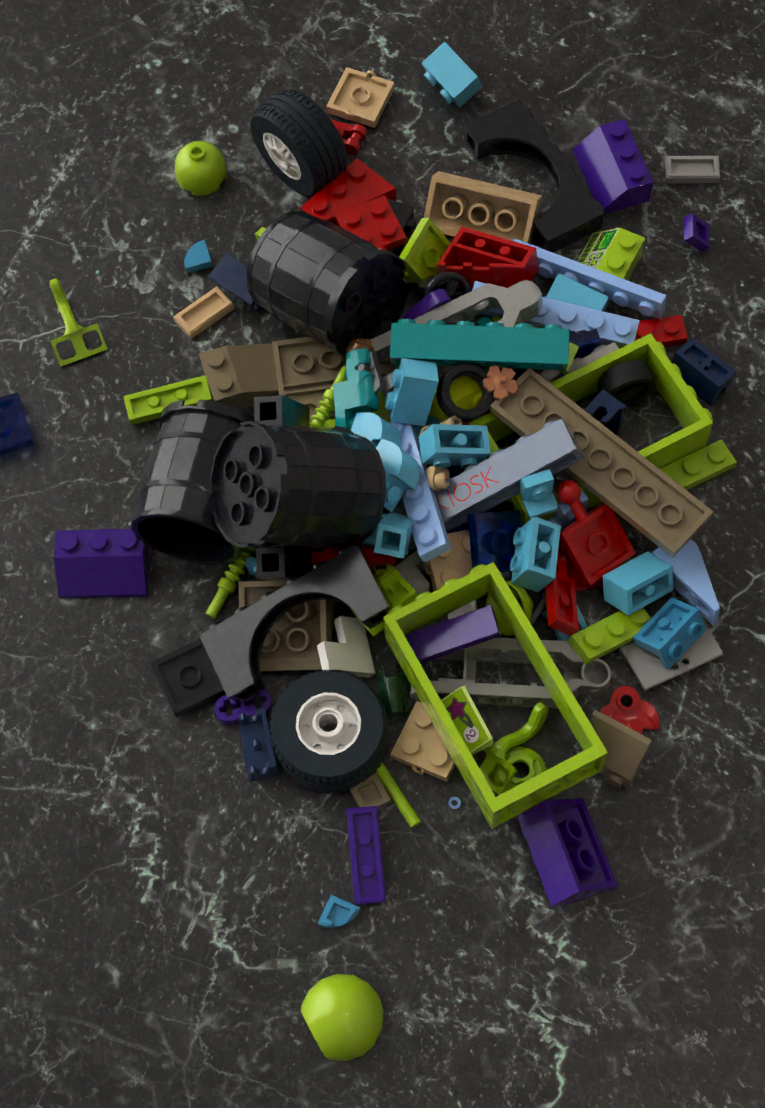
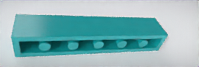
[390,319,569,371]

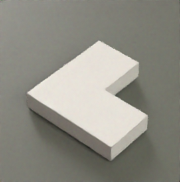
[317,616,376,678]

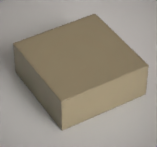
[349,773,391,809]

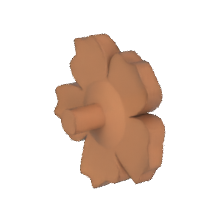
[482,365,518,400]

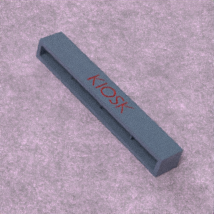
[359,418,585,570]

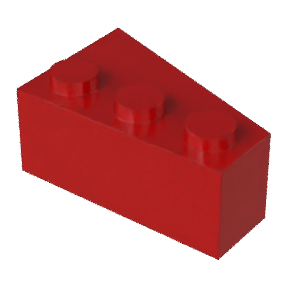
[300,158,397,226]
[437,226,539,288]

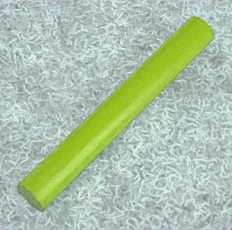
[376,762,421,829]

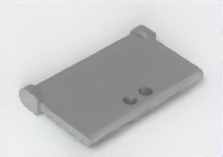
[618,615,723,691]

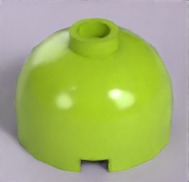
[175,141,228,196]

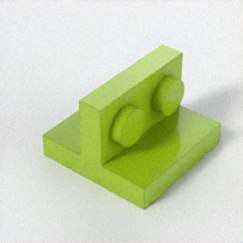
[399,218,450,284]

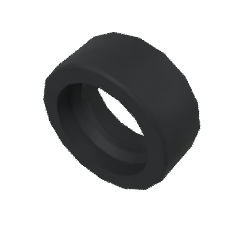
[597,360,656,407]
[437,363,495,423]

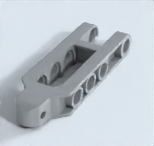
[362,280,543,398]
[410,638,611,709]

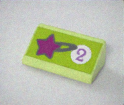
[441,686,493,755]

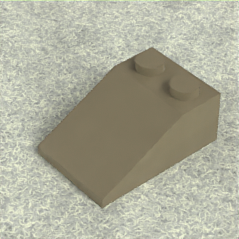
[199,344,279,410]

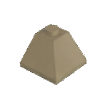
[590,710,651,789]

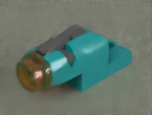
[333,339,383,431]

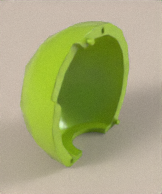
[301,974,384,1061]

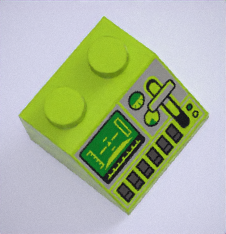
[577,228,645,281]

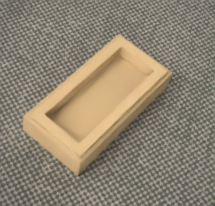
[173,286,234,339]

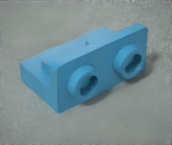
[633,597,706,669]

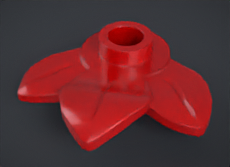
[599,686,659,734]

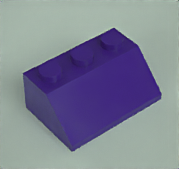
[572,119,653,214]
[54,529,149,599]
[517,798,618,906]

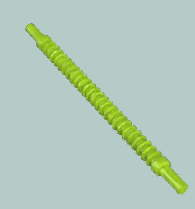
[205,366,347,619]

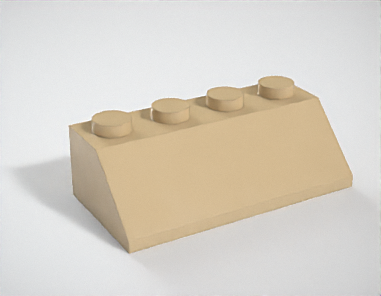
[424,171,542,243]

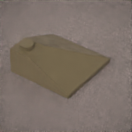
[239,580,335,671]

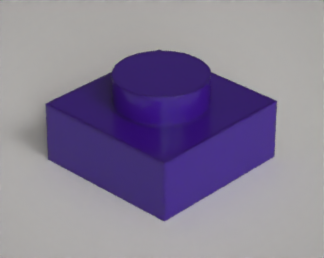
[683,213,710,252]

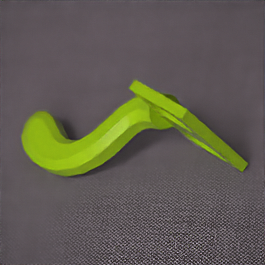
[49,278,107,366]
[480,702,549,795]

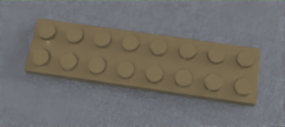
[490,367,713,558]

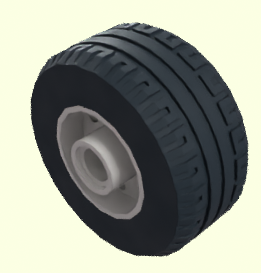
[250,89,348,196]
[270,670,389,794]

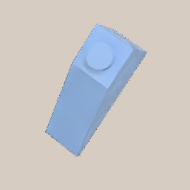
[652,539,720,626]

